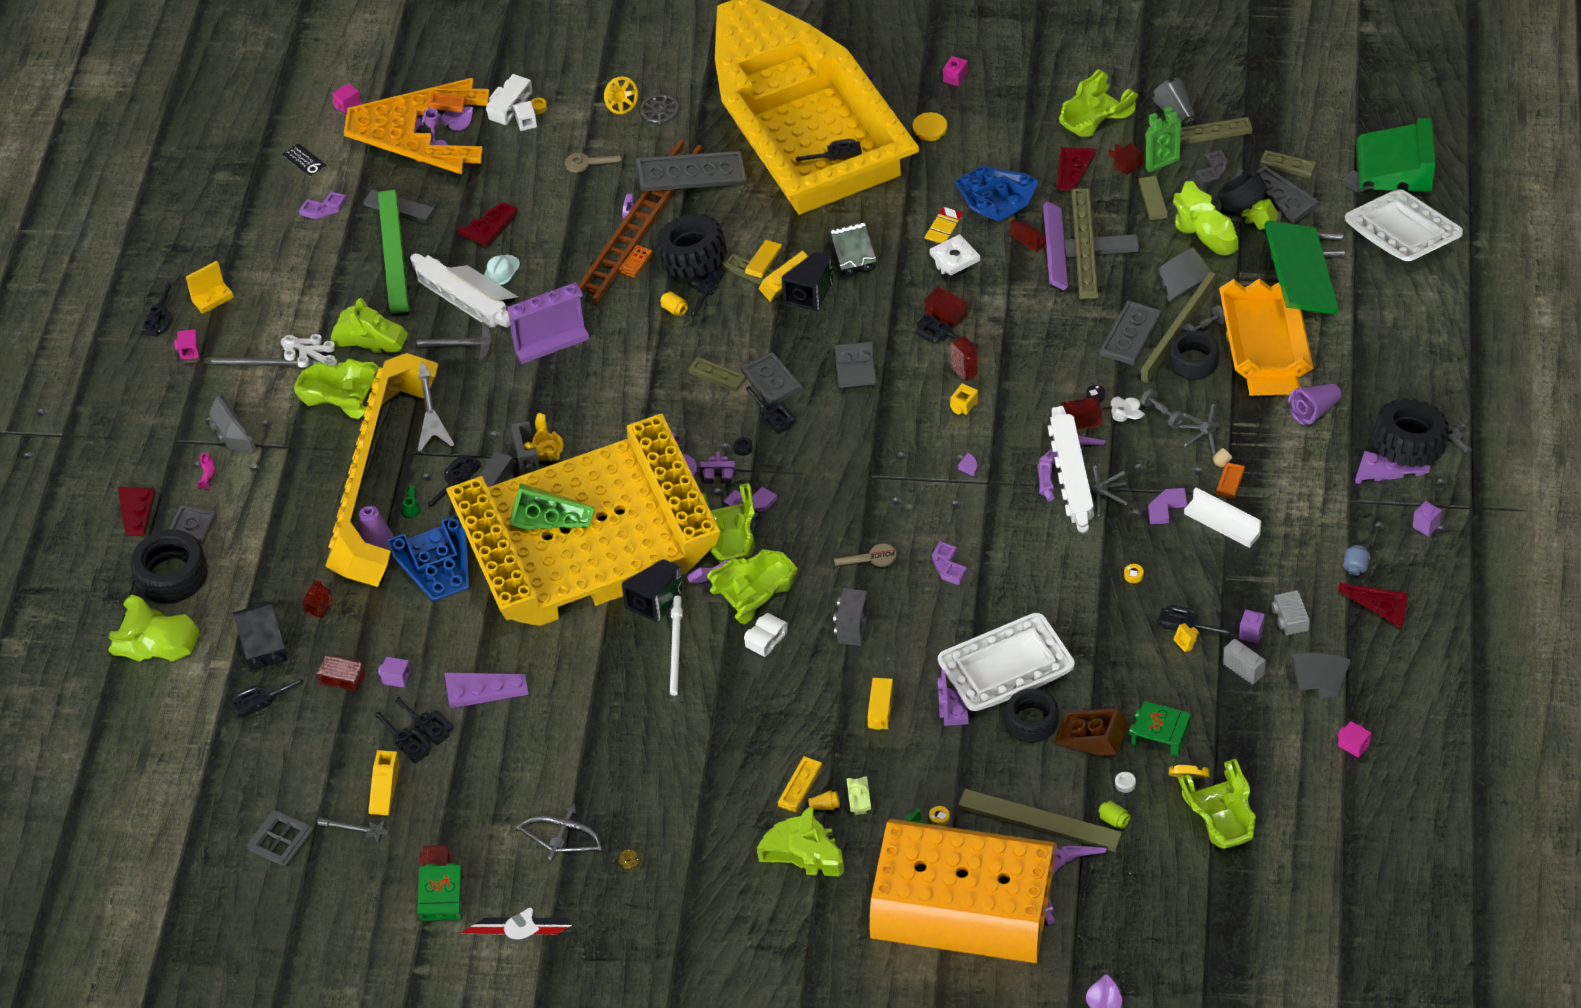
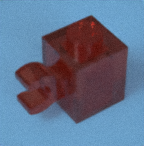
[1108,143,1143,175]
[302,580,333,618]
[419,845,451,866]

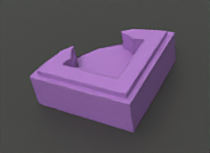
[622,193,635,219]
[958,453,977,477]

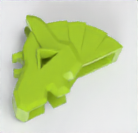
[331,298,408,353]
[757,807,845,876]

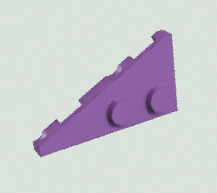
[1355,451,1431,484]

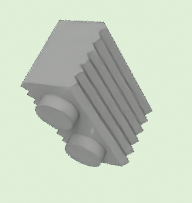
[1271,590,1310,636]
[1223,639,1266,684]

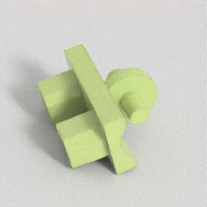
[847,776,871,815]

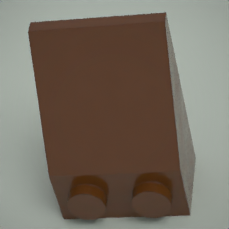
[1054,708,1129,756]

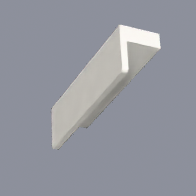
[1184,488,1261,548]

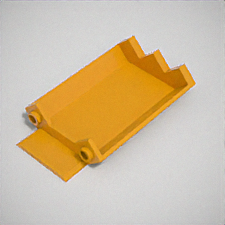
[1219,278,1314,396]

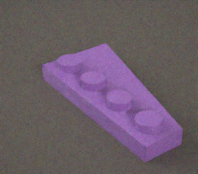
[444,673,529,708]

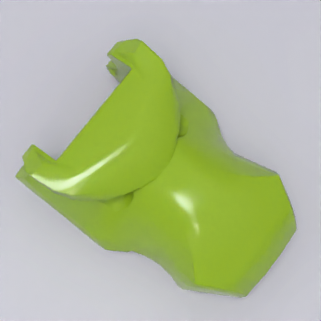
[1059,69,1138,137]
[1173,181,1239,255]
[294,359,379,419]
[702,483,755,563]
[707,549,797,624]
[108,595,200,662]
[1178,759,1256,848]

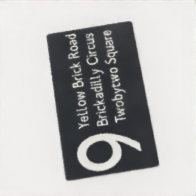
[282,143,327,176]

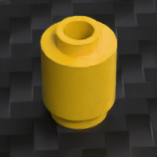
[660,291,688,316]

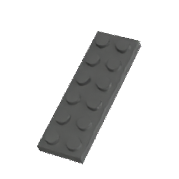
[636,151,746,192]

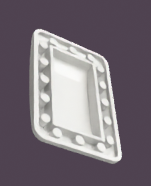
[1345,190,1463,261]
[938,613,1074,711]

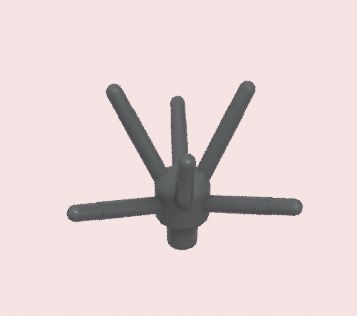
[1179,404,1220,455]
[1089,465,1128,517]

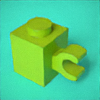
[1241,199,1279,230]

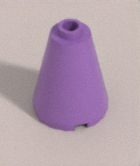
[1288,384,1341,424]
[357,506,394,550]

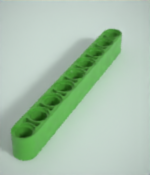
[378,189,409,315]

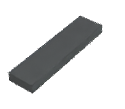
[364,190,435,224]
[1064,234,1139,257]

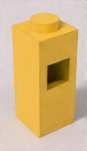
[867,678,893,730]

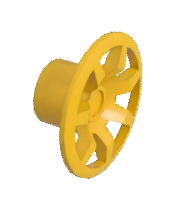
[604,76,638,114]

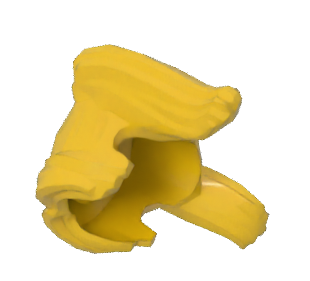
[523,413,564,462]

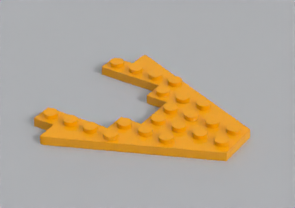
[344,78,489,174]

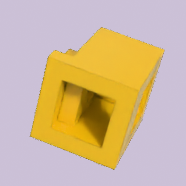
[950,383,978,415]

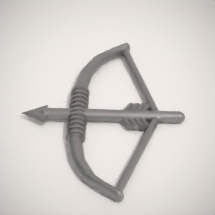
[516,803,602,860]

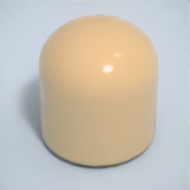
[1213,448,1233,467]

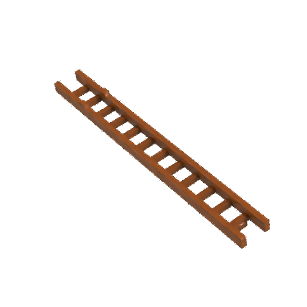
[578,139,702,305]

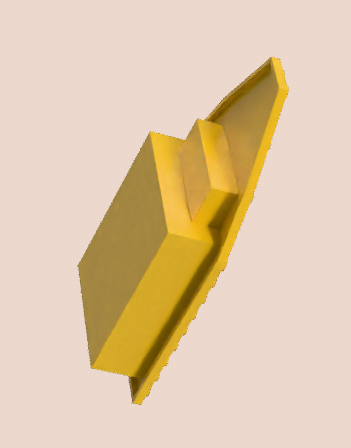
[715,0,919,215]

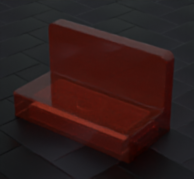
[1010,219,1046,252]

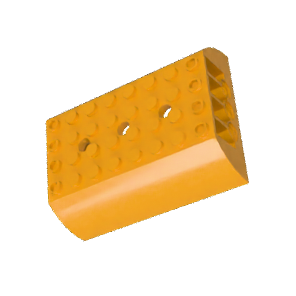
[870,819,1058,963]

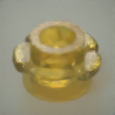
[618,849,639,869]

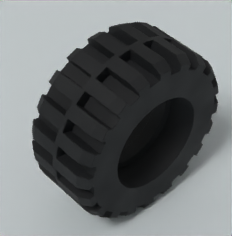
[655,214,727,279]
[1372,398,1449,467]

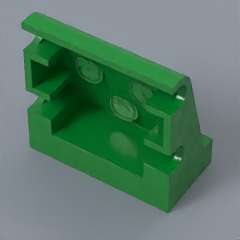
[1356,118,1435,192]

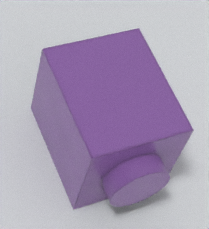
[1413,501,1442,537]
[1239,609,1265,644]
[379,657,411,688]

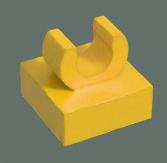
[1173,623,1200,652]

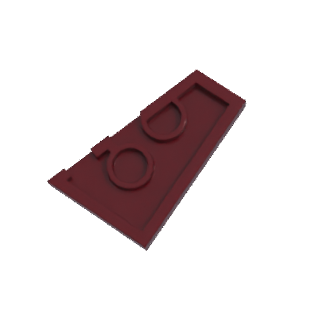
[1057,147,1096,191]
[458,202,518,247]
[118,487,156,536]

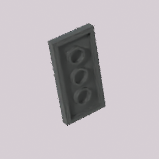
[1100,300,1162,366]

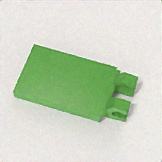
[1146,106,1181,173]

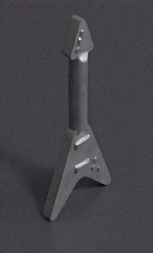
[418,362,454,452]

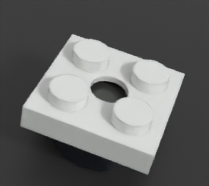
[930,234,980,276]

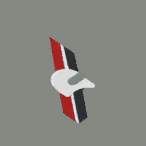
[459,908,572,939]

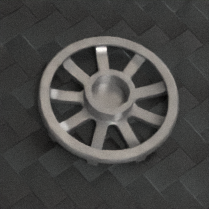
[640,94,679,124]

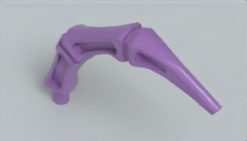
[1037,436,1106,501]
[1045,846,1107,925]

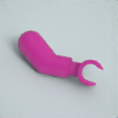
[197,453,216,490]

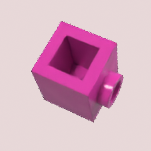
[943,56,968,87]
[332,83,361,114]
[174,329,199,360]
[1338,721,1371,758]

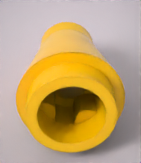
[809,790,840,810]

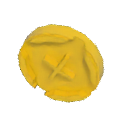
[912,112,948,141]
[1169,765,1210,779]

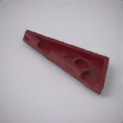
[1338,583,1408,628]

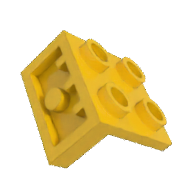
[186,261,234,314]

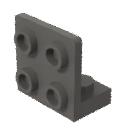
[835,342,876,388]

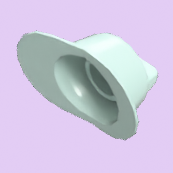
[484,255,520,286]

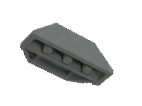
[209,393,256,453]

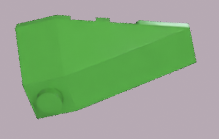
[509,483,595,530]

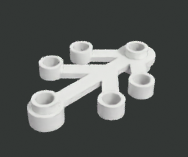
[281,334,337,368]

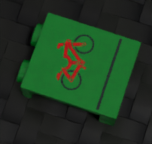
[1129,701,1191,756]
[417,863,463,921]

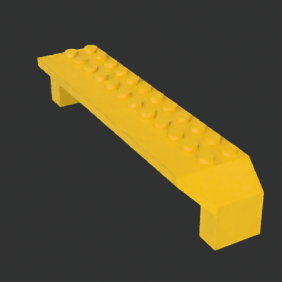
[325,353,438,587]

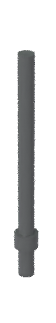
[211,357,320,368]

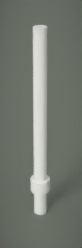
[670,596,683,696]

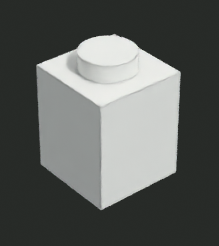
[514,101,537,131]

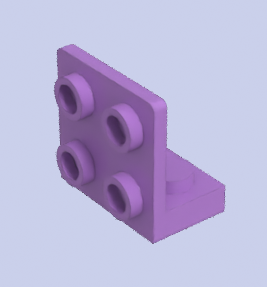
[938,670,968,726]

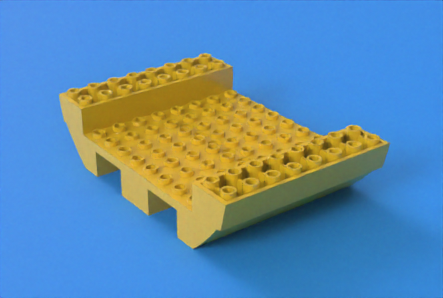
[446,413,720,626]

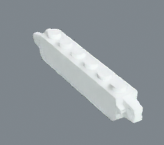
[410,253,510,328]
[1048,406,1094,533]

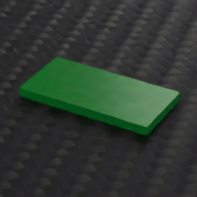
[1264,220,1339,315]

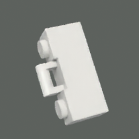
[486,74,533,125]

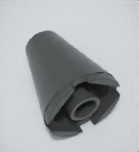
[1152,78,1196,127]

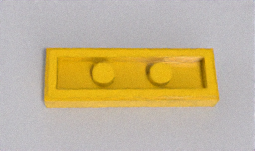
[745,240,782,278]
[778,756,822,813]

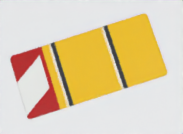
[924,207,963,243]

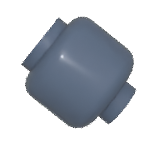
[1343,545,1370,576]

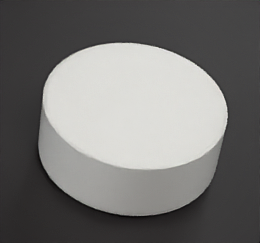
[1115,772,1136,793]

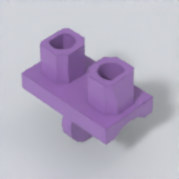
[700,451,736,482]

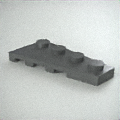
[1257,166,1318,224]

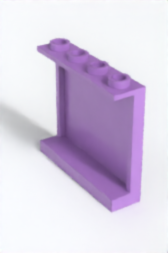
[507,282,589,364]

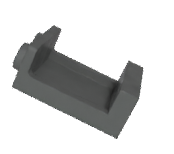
[511,421,540,476]

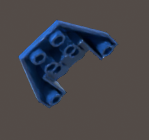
[954,166,1038,222]
[387,515,469,602]

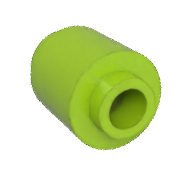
[1099,800,1131,829]

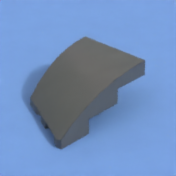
[1159,247,1212,302]
[1292,653,1350,698]

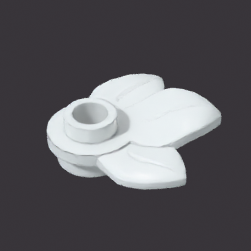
[1110,397,1145,422]

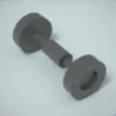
[1182,305,1226,333]
[1140,388,1185,429]

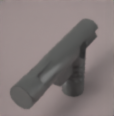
[1448,421,1472,454]

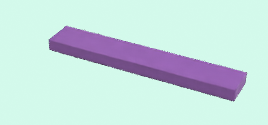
[1043,202,1068,290]

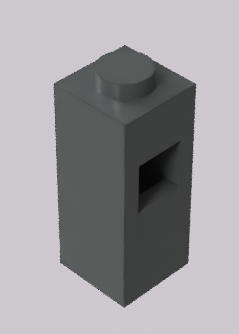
[478,452,514,487]

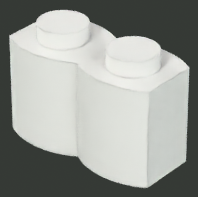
[744,613,787,657]

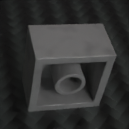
[833,588,868,646]

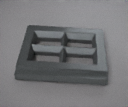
[246,810,314,867]

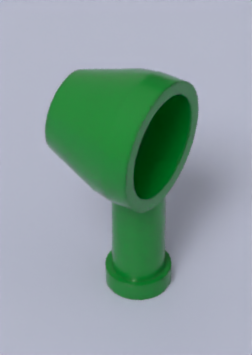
[401,485,421,519]

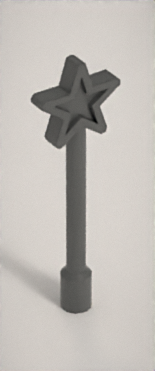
[317,817,389,843]

